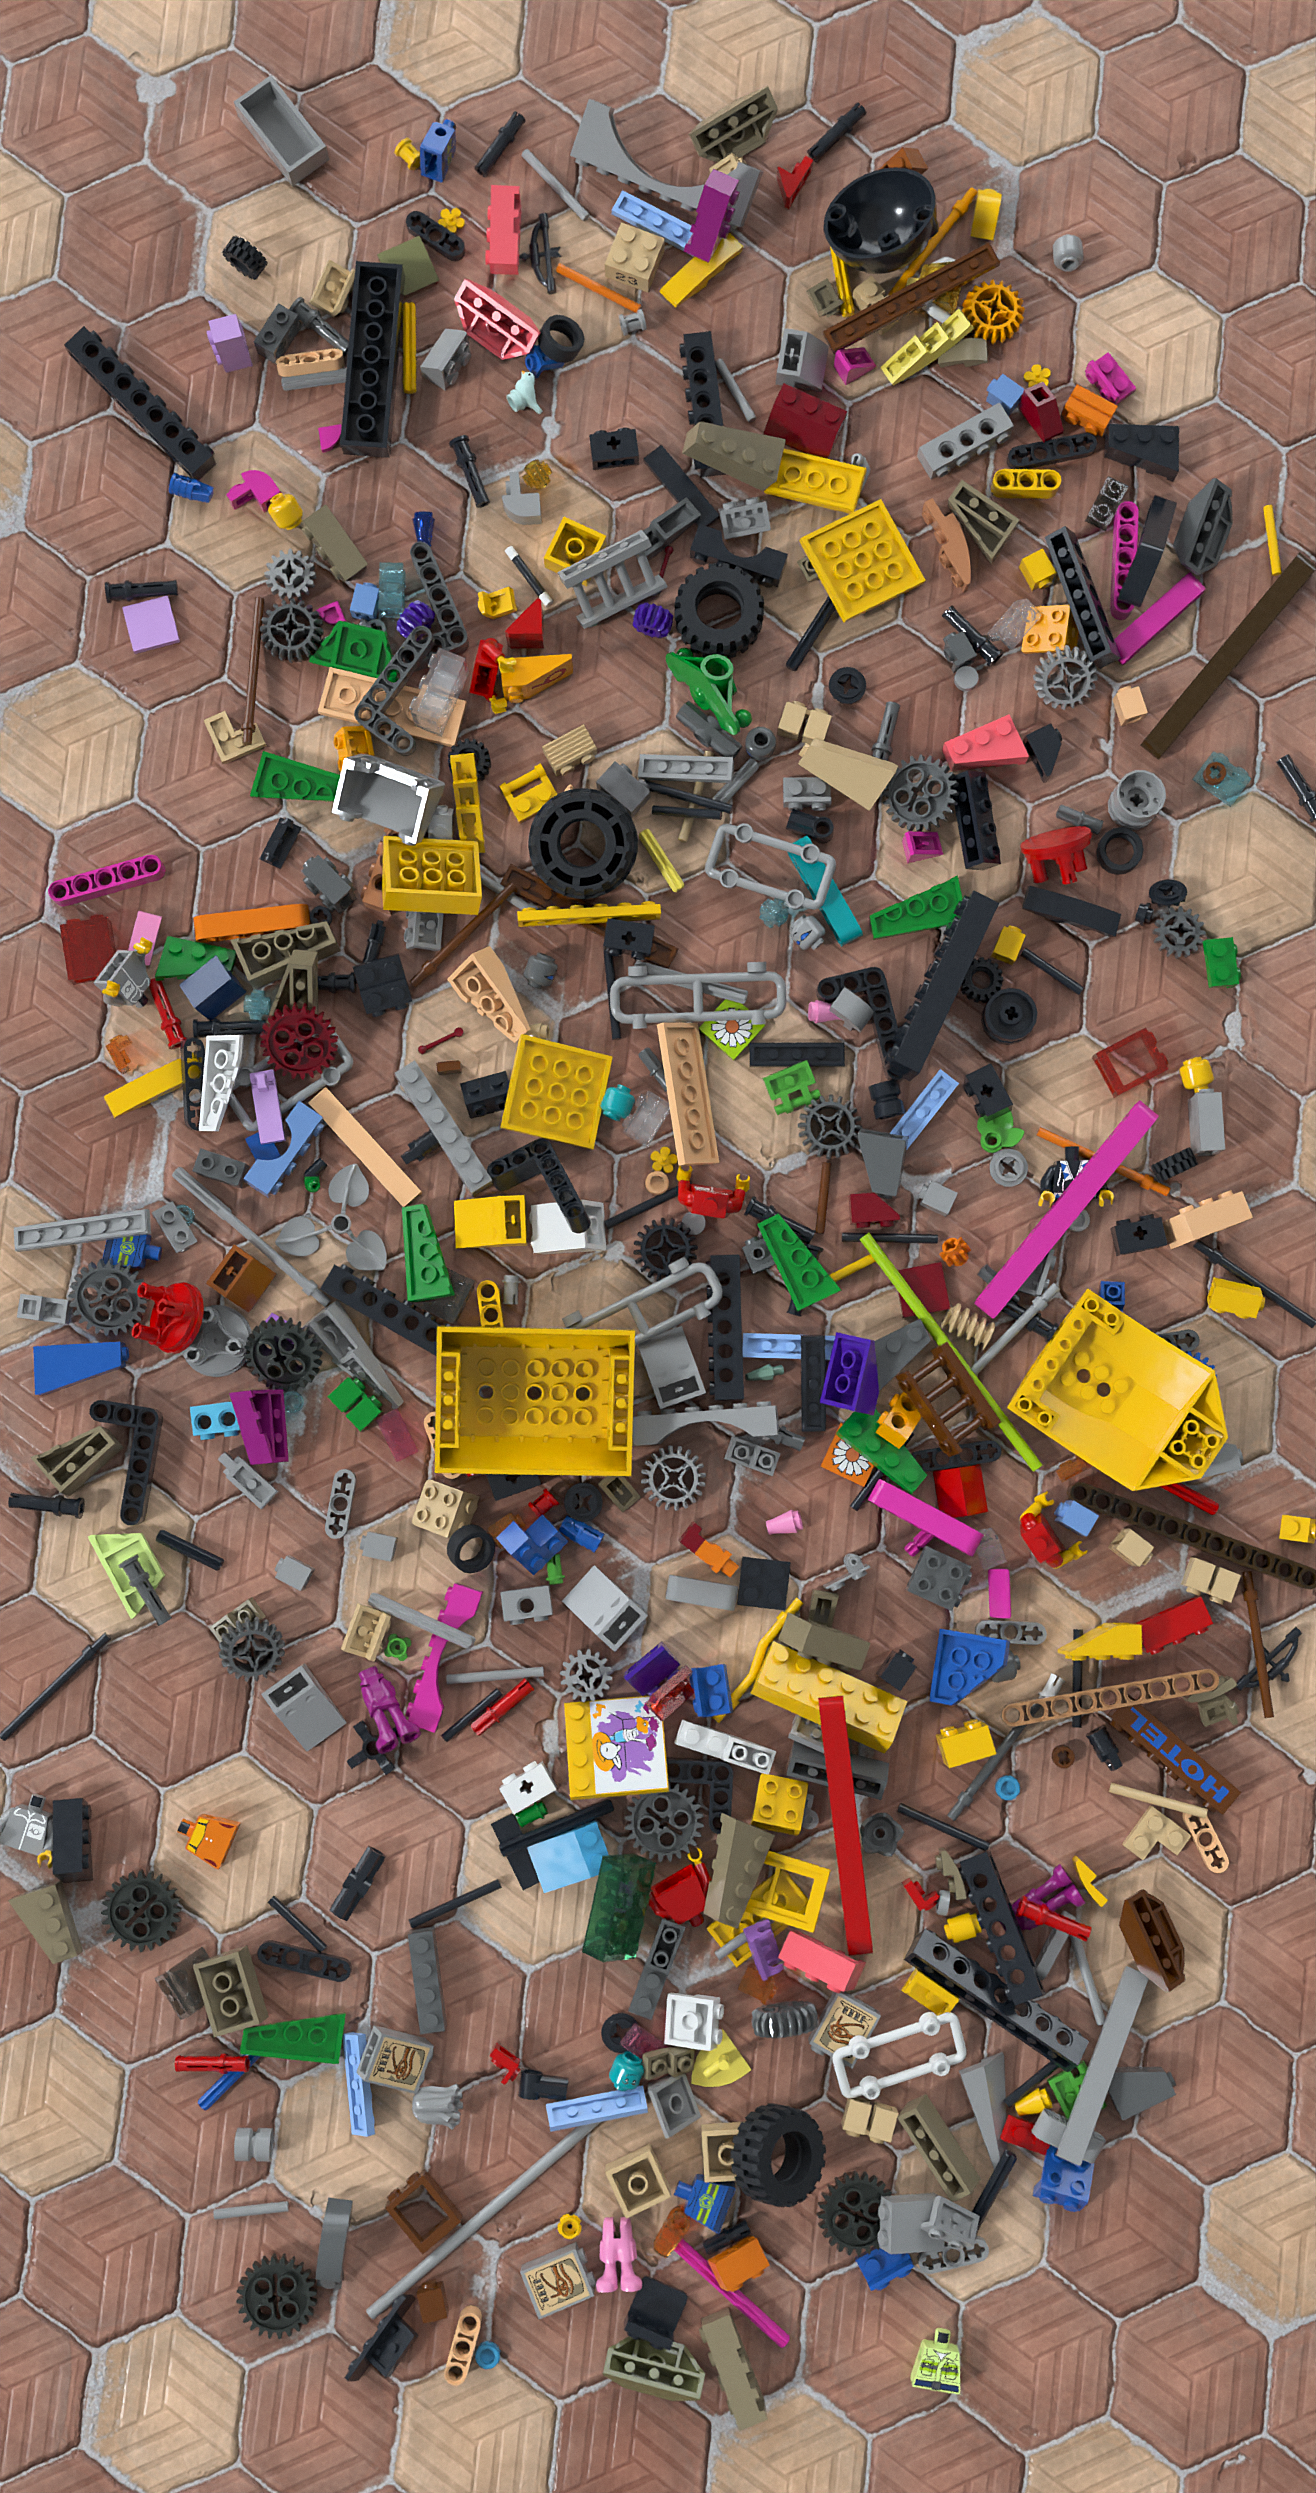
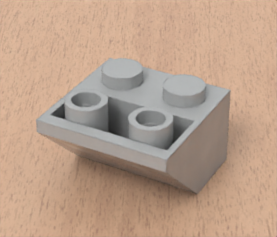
[776,328,829,392]
[420,329,471,391]

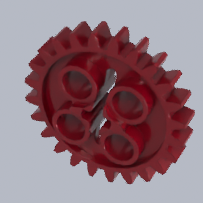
[260,1003,338,1080]

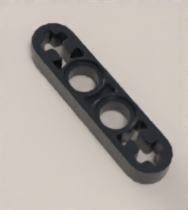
[1007,433,1097,469]
[180,1037,205,1131]
[911,1440,1001,1472]
[258,1940,352,1982]

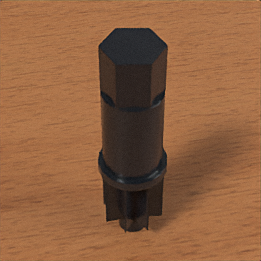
[362,920,386,963]

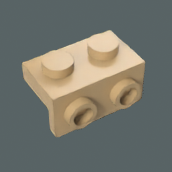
[309,259,355,317]
[341,1603,391,1662]

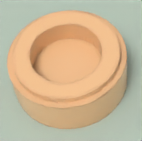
[645,1171,669,1196]

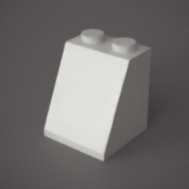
[529,1200,606,1254]

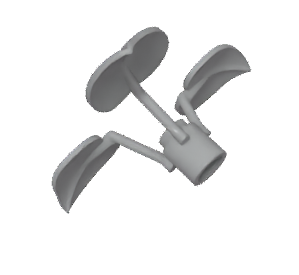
[275,1164,387,1270]

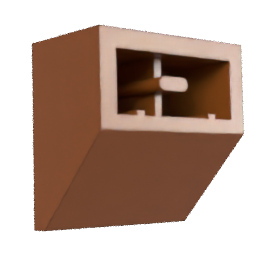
[206,1244,277,1313]

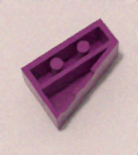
[684,169,740,263]
[229,1389,289,1465]

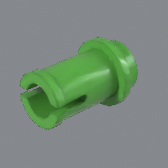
[546,1554,565,1585]

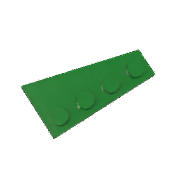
[250,751,340,802]
[869,875,963,940]
[402,1204,455,1302]
[757,1214,842,1311]
[836,1408,927,1495]
[240,2013,346,2064]

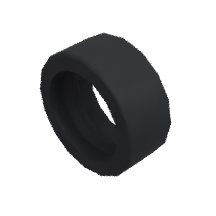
[538,315,585,363]
[1096,827,1144,875]
[447,1524,495,1574]

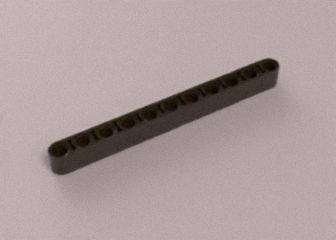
[1140,552,1316,760]
[1066,1482,1316,1589]

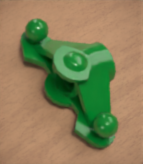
[666,647,752,735]

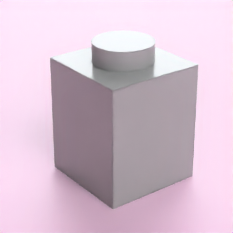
[918,1181,958,1217]
[360,1531,398,1562]
[275,1555,315,1591]

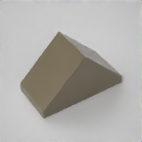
[598,1476,641,1513]
[808,1589,839,1628]

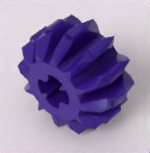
[396,600,435,641]
[633,603,673,639]

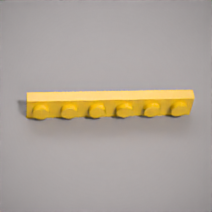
[517,901,661,927]

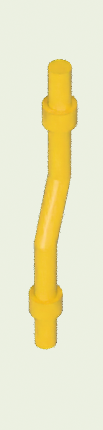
[712,1597,804,1723]

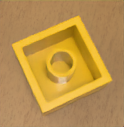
[544,517,607,587]
[936,1719,996,1768]

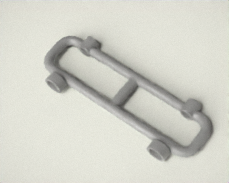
[610,962,787,1029]
[562,1257,723,1346]

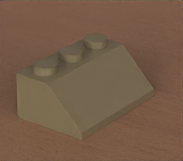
[193,1945,269,2037]

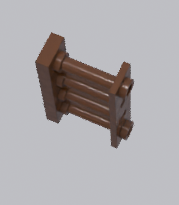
[895,1342,1001,1457]

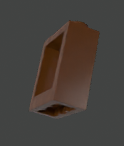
[385,2169,463,2255]

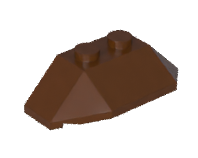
[1119,1889,1185,1992]

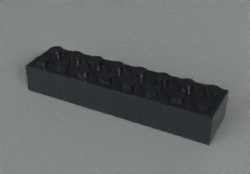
[340,261,405,458]
[884,890,999,1081]

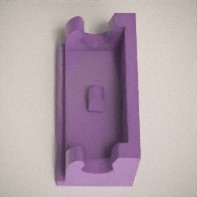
[743,1919,784,1981]

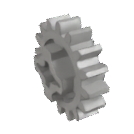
[264,549,317,601]
[560,1649,613,1702]

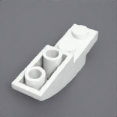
[675,1720,776,1774]

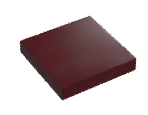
[897,1262,950,1318]

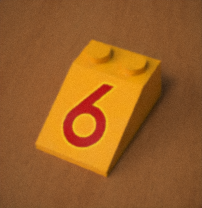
[501,654,573,703]

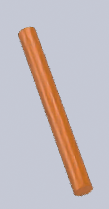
[556,263,641,313]

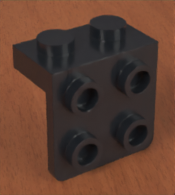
[624,2276,688,2351]

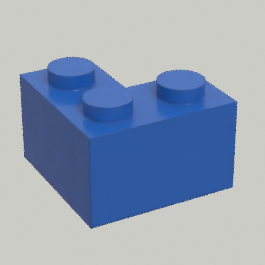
[496,1514,569,1575]

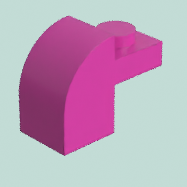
[226,470,281,513]

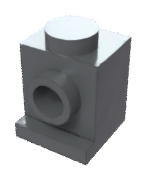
[943,631,977,673]
[742,1236,775,1275]

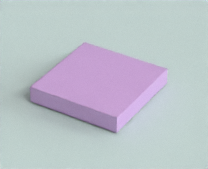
[122,595,180,654]

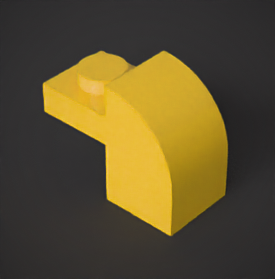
[970,189,1002,240]

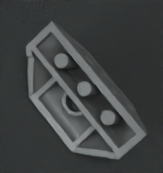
[1173,478,1233,575]

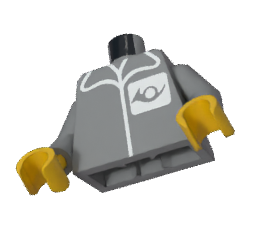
[93,937,153,1008]
[0,1794,53,1869]

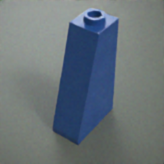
[33,1342,129,1395]

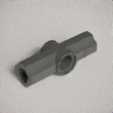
[676,701,742,758]

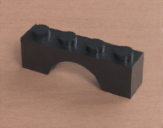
[690,524,788,588]

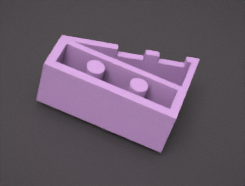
[207,314,253,373]

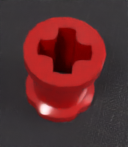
[528,1488,560,1517]

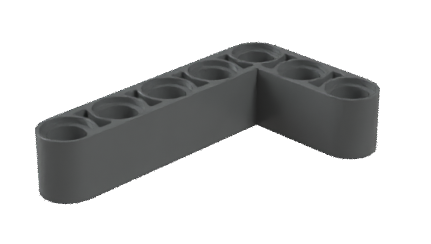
[403,541,469,672]
[354,626,435,756]

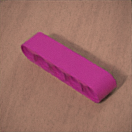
[1110,501,1139,620]
[1114,572,1206,666]
[48,855,166,906]
[868,1479,984,1557]

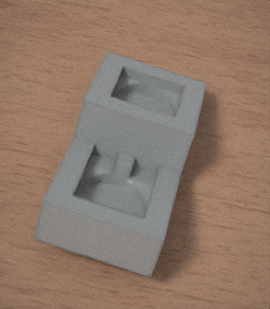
[17,1294,72,1325]

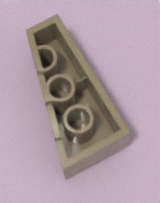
[682,422,786,491]
[231,921,341,990]
[704,1813,775,1929]
[699,2307,768,2431]

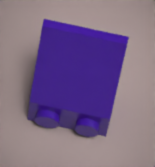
[820,1332,879,1416]
[624,1641,680,1696]

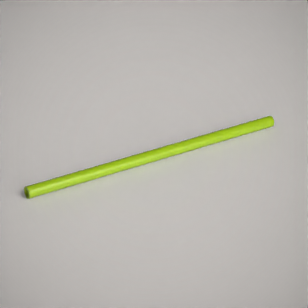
[860,1233,1043,1472]

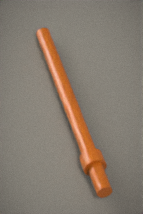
[1037,1127,1171,1196]

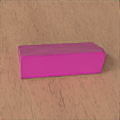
[988,1568,1011,1618]

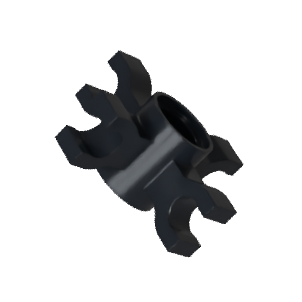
[346,1720,399,1775]

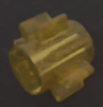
[522,459,553,490]

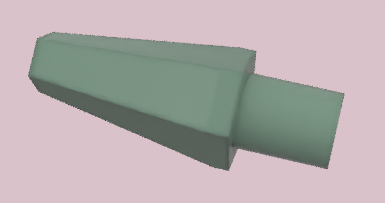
[745,1364,784,1381]

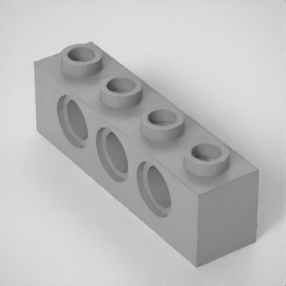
[917,402,1014,479]

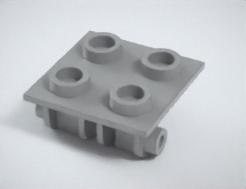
[823,1553,870,1591]

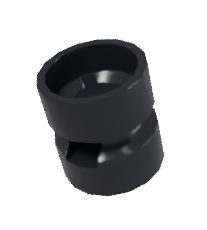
[868,1080,906,1120]

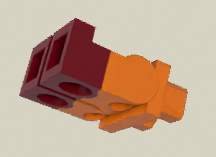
[678,1522,739,1578]

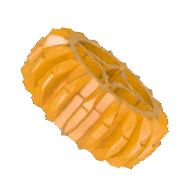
[962,279,1025,344]

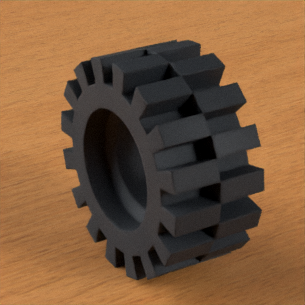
[222,236,268,280]
[447,738,491,781]
[960,957,1003,1003]
[1151,1147,1198,1183]

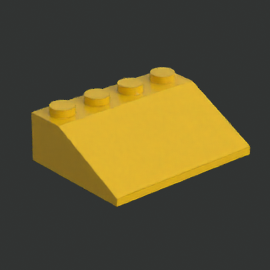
[382,836,482,915]

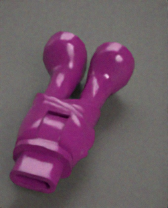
[358,1666,421,1754]
[999,1864,1086,1932]

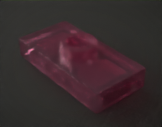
[376,1408,419,1462]
[620,2023,669,2060]

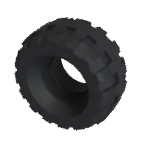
[528,788,638,899]

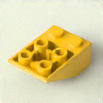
[454,1195,528,1249]
[1057,1622,1142,1660]

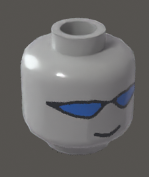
[790,914,825,950]

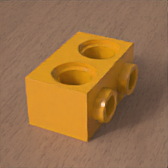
[875,1392,922,1449]

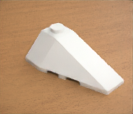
[199,1035,244,1131]

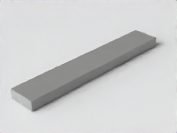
[14,1209,151,1252]

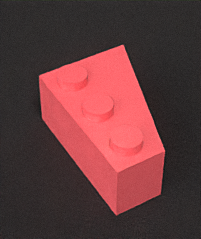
[485,185,522,275]
[942,714,1029,771]
[778,1930,866,1994]

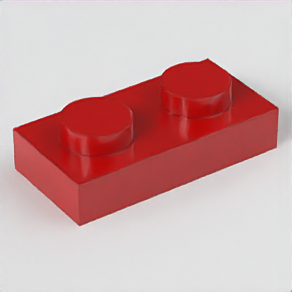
[1000,2114,1050,2155]

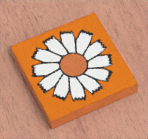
[820,1423,874,1487]

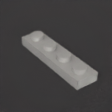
[638,754,734,783]

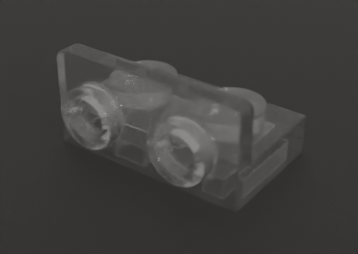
[986,598,1042,649]

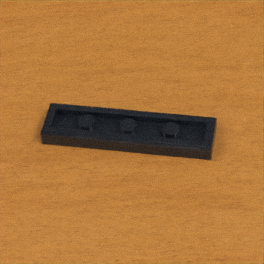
[643,444,720,528]
[749,1042,845,1067]
[800,1335,826,1432]

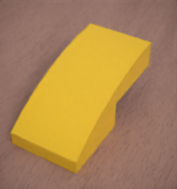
[1072,1855,1108,1908]

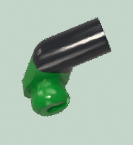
[304,1157,328,1193]

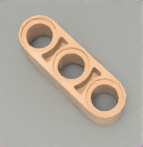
[444,2305,482,2386]

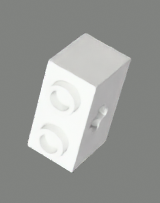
[499,1761,557,1814]

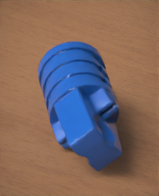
[169,473,214,503]
[559,1516,605,1553]

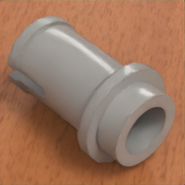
[502,1275,521,1305]

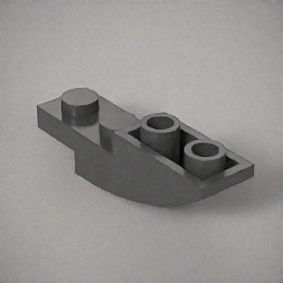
[628,1918,686,2020]

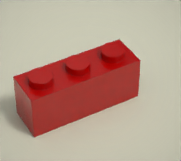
[1134,1596,1213,1655]

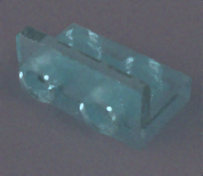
[1192,751,1251,807]

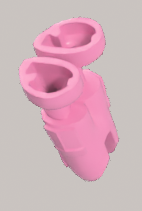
[596,2217,642,2292]

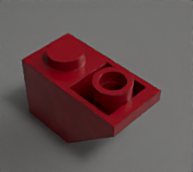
[1018,382,1064,442]
[848,1193,900,1229]

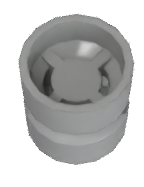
[234,2127,274,2162]

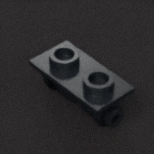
[259,817,302,869]

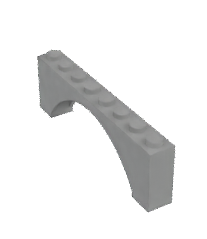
[570,99,764,230]

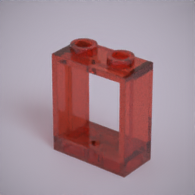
[1092,1027,1169,1099]

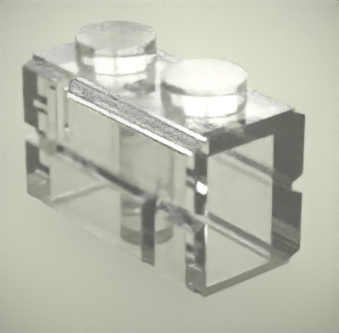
[622,1091,670,1148]

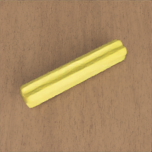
[639,829,684,892]

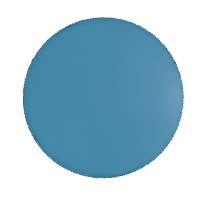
[995,1775,1020,1801]
[475,2341,500,2369]

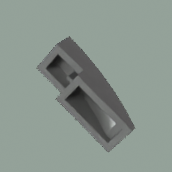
[643,497,701,561]

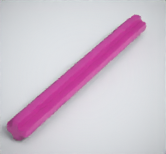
[673,2238,790,2348]

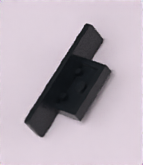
[344,2294,419,2382]

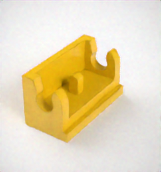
[901,1968,959,2015]

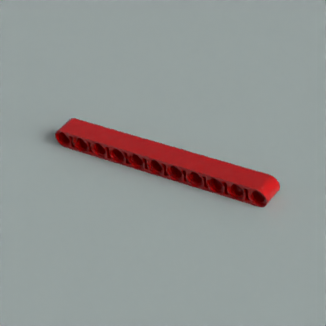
[818,1695,873,1956]

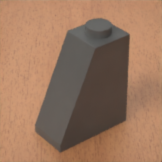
[858,1128,909,1199]
[1108,2067,1176,2120]

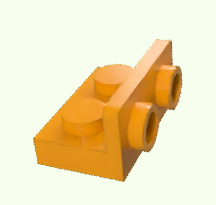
[334,726,374,772]

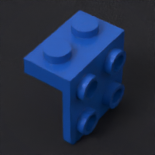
[1033,2145,1095,2212]

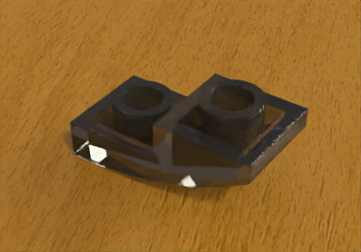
[1085,476,1129,531]

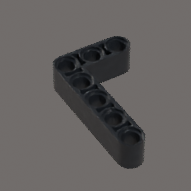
[1118,495,1177,608]
[816,967,904,1082]
[487,1138,591,1233]
[89,1400,163,1525]
[666,1757,733,1834]

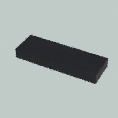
[491,1812,540,1891]

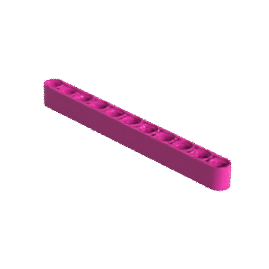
[974,1100,1159,1319]

